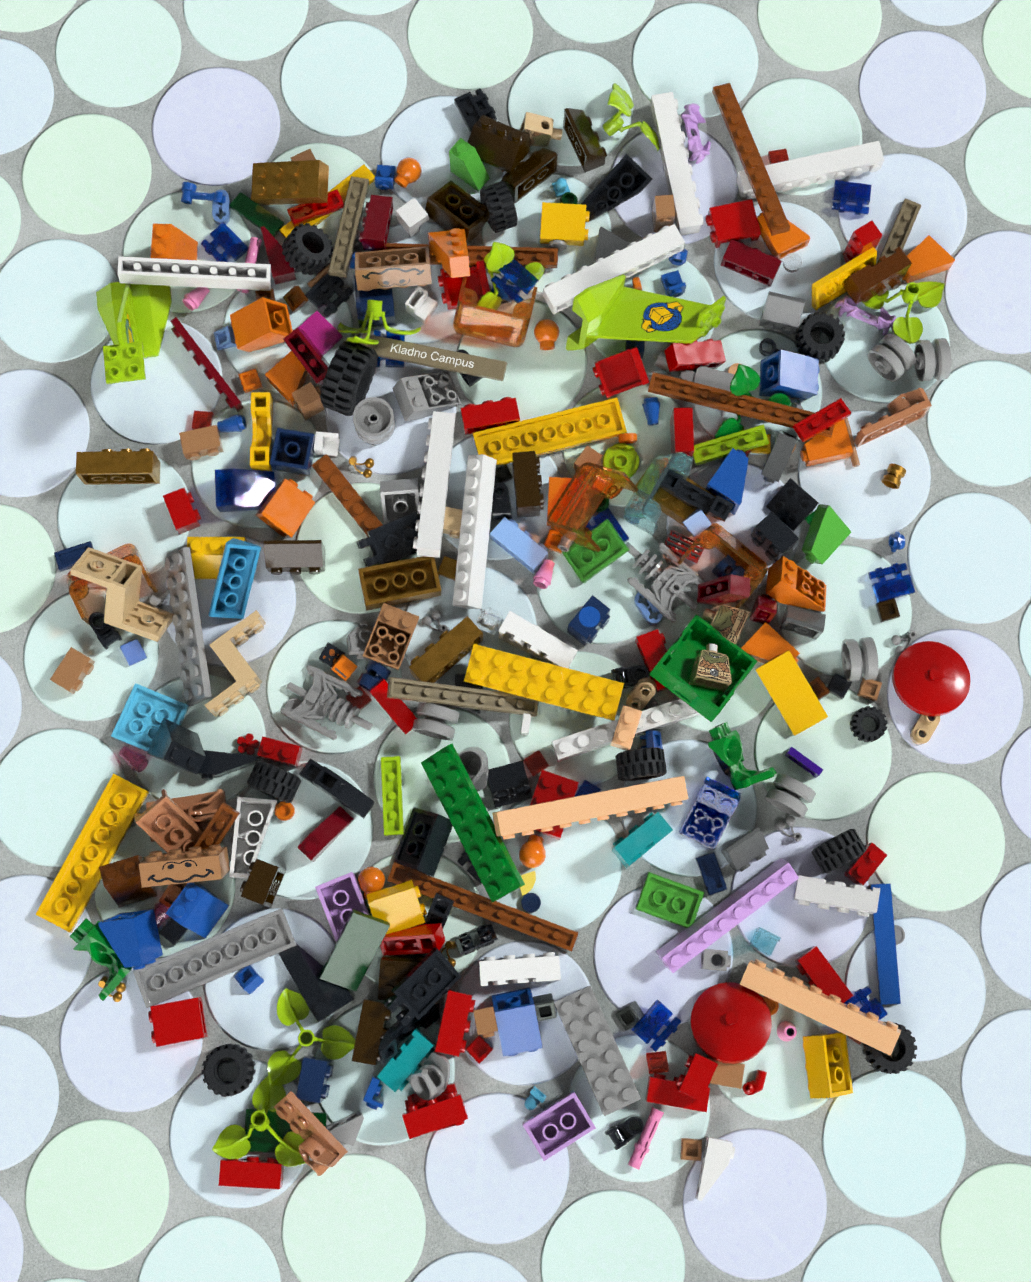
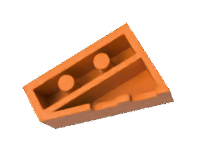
[428,228,470,278]

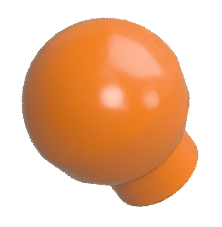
[394,157,422,188]
[534,319,560,350]
[519,835,546,868]
[358,867,385,899]

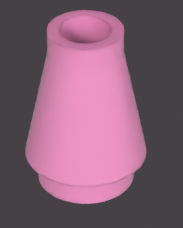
[182,287,210,311]
[533,559,555,589]
[777,1021,797,1042]

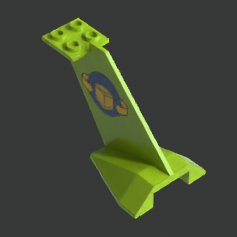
[566,274,726,351]
[96,282,172,384]

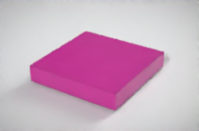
[298,311,343,355]

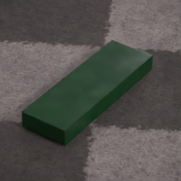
[229,192,284,237]

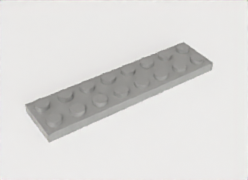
[165,547,212,706]
[133,908,297,1008]

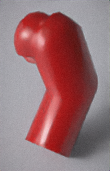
[742,1070,767,1095]

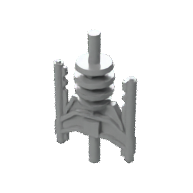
[626,542,706,622]
[281,665,373,740]

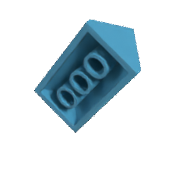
[208,538,261,619]

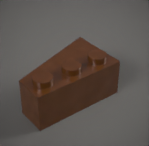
[844,246,912,304]

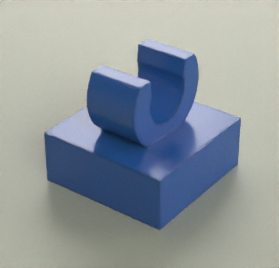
[640,730,663,749]

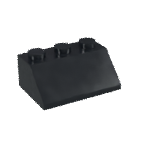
[393,807,453,877]

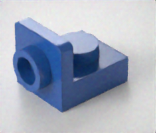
[374,164,396,190]
[661,270,686,298]
[363,1076,384,1110]

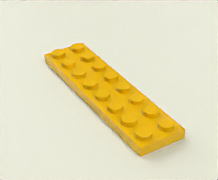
[473,397,627,465]
[464,644,624,721]
[36,773,149,933]

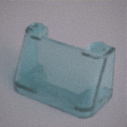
[623,452,693,536]

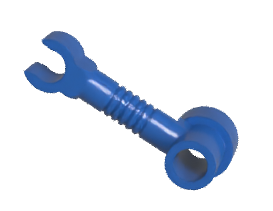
[181,182,226,204]

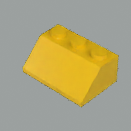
[187,537,248,579]
[803,1032,853,1098]

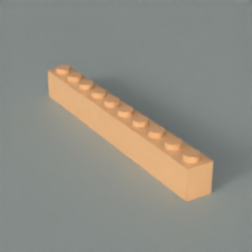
[492,776,688,840]

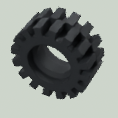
[850,706,888,742]

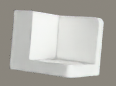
[314,431,340,457]

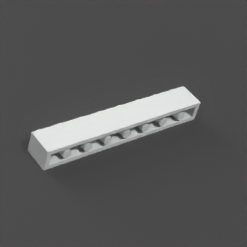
[650,92,703,236]
[736,141,885,199]
[543,224,685,314]
[117,256,271,291]
[413,411,456,558]
[453,454,497,609]
[552,699,701,762]

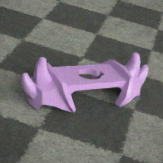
[681,103,711,164]
[835,295,896,336]

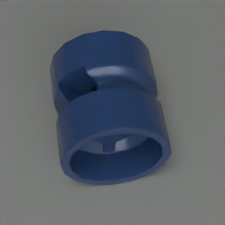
[712,554,748,578]
[356,659,391,690]

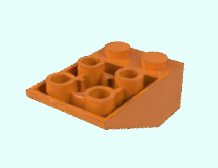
[766,556,827,612]

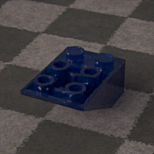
[215,468,275,512]
[679,776,741,850]

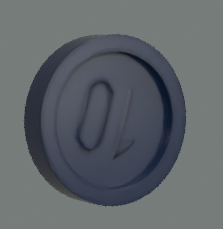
[521,893,541,913]

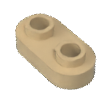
[626,678,656,711]
[910,714,940,745]

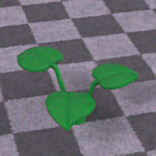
[714,364,792,439]

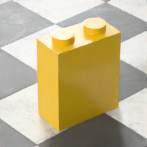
[540,202,590,246]
[367,880,427,934]

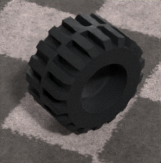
[480,181,518,233]
[282,223,333,275]
[795,312,845,363]
[615,747,667,781]
[247,761,301,803]
[811,829,867,873]
[862,1022,917,1074]
[201,1044,256,1097]

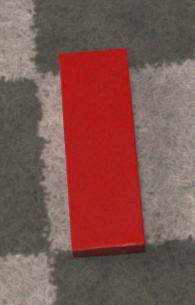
[287,189,344,228]
[793,398,851,442]
[368,678,417,735]

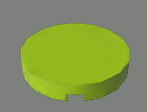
[602,443,640,481]

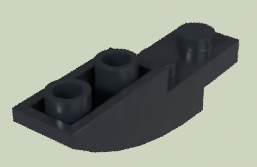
[299,758,375,819]

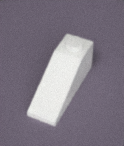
[695,1136,735,1201]

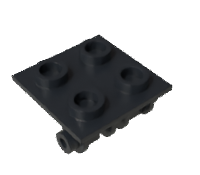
[766,478,819,531]
[488,760,533,808]
[455,924,497,955]

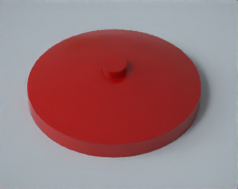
[892,641,971,716]
[691,982,772,1064]

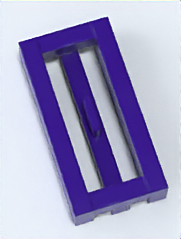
[784,747,824,778]

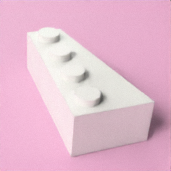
[499,611,578,669]
[229,797,277,879]
[794,875,880,917]
[479,952,561,986]

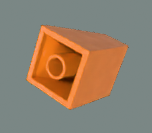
[151,224,198,260]
[230,297,293,352]
[255,478,315,538]

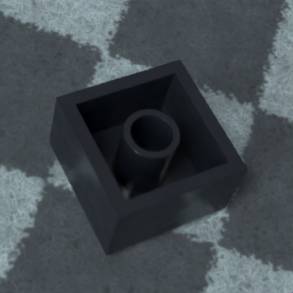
[750,511,799,561]

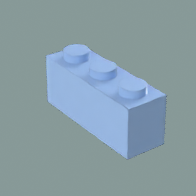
[490,517,548,574]

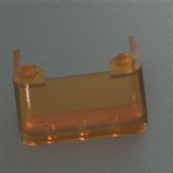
[453,276,538,347]
[547,462,639,552]
[677,523,768,609]
[67,543,158,625]

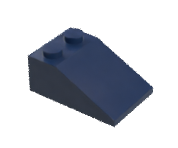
[354,275,396,328]

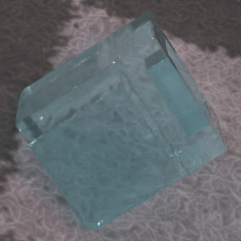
[749,927,781,956]

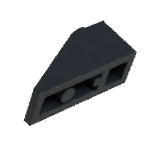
[198,750,260,780]

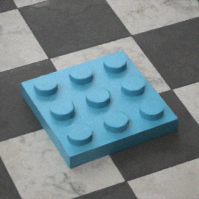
[111,683,189,752]

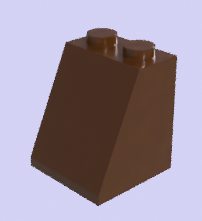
[99,855,158,908]

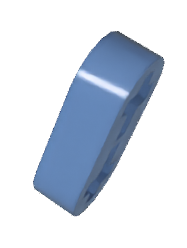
[212,190,230,226]
[634,592,662,625]

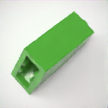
[449,138,490,192]
[801,504,851,565]

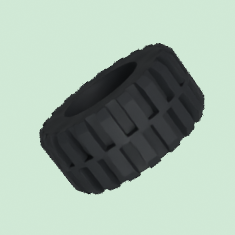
[320,341,378,416]

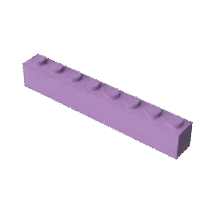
[656,858,799,973]

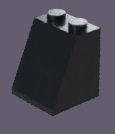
[147,718,206,774]

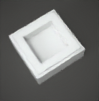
[521,714,531,736]

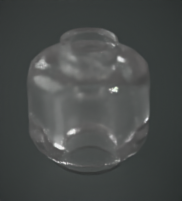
[475,607,504,635]

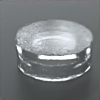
[783,253,802,273]

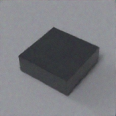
[827,673,852,699]
[159,918,188,946]

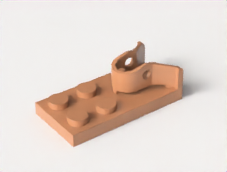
[854,388,932,447]
[134,789,204,853]
[146,789,230,842]
[274,1091,348,1176]

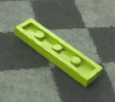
[693,424,769,466]
[381,756,404,836]

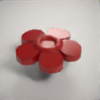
[237,733,259,755]

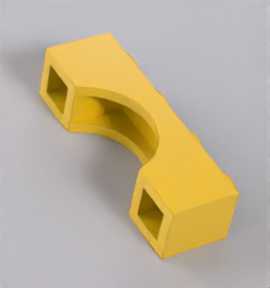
[250,392,273,472]

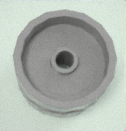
[867,333,916,382]
[914,338,951,382]
[353,397,396,445]
[841,637,879,682]
[412,702,460,741]
[765,773,816,819]

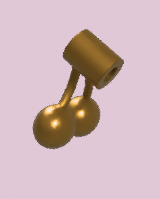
[349,456,374,478]
[441,941,457,967]
[98,976,126,1002]

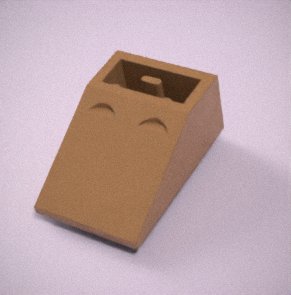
[363,603,419,670]

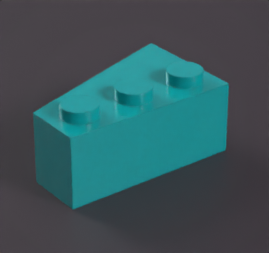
[612,812,673,869]
[377,1029,435,1092]

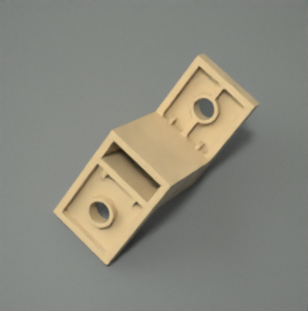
[70,547,174,642]
[205,610,266,717]

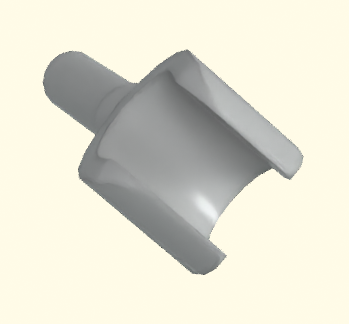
[149,588,170,608]

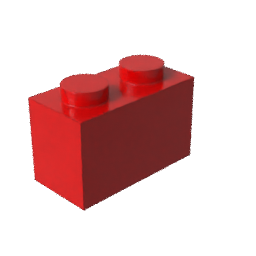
[163,488,201,535]
[257,736,303,768]
[844,842,887,886]
[676,1052,718,1102]

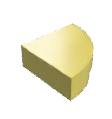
[520,871,536,896]

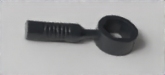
[759,338,794,356]

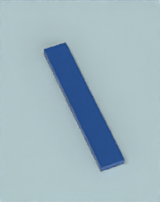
[870,883,901,1005]

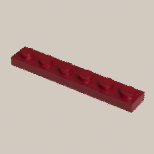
[170,317,244,412]

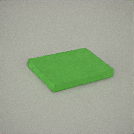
[562,519,629,583]
[635,872,704,928]

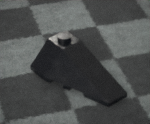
[581,154,653,222]
[279,943,354,1022]

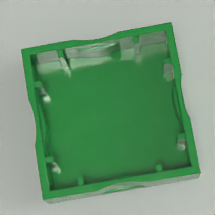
[649,614,758,722]

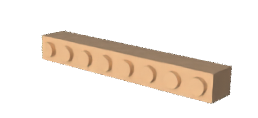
[740,959,901,1056]

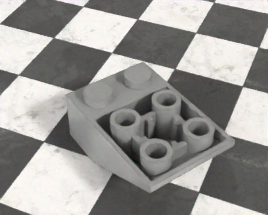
[392,371,461,422]

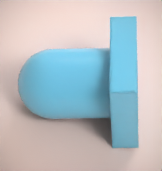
[552,178,570,198]
[524,1086,547,1110]

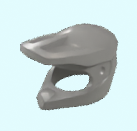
[459,747,489,790]
[410,1051,450,1101]

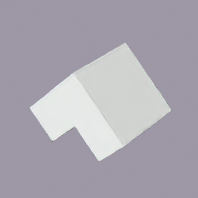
[396,198,429,237]
[405,286,438,324]

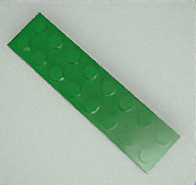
[421,744,525,903]

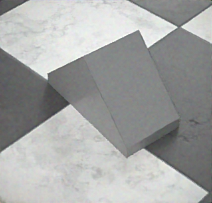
[326,1111,364,1146]

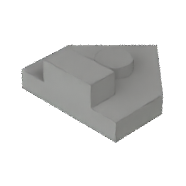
[346,619,373,659]

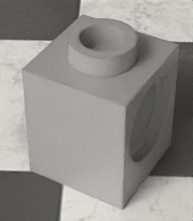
[700,949,731,971]

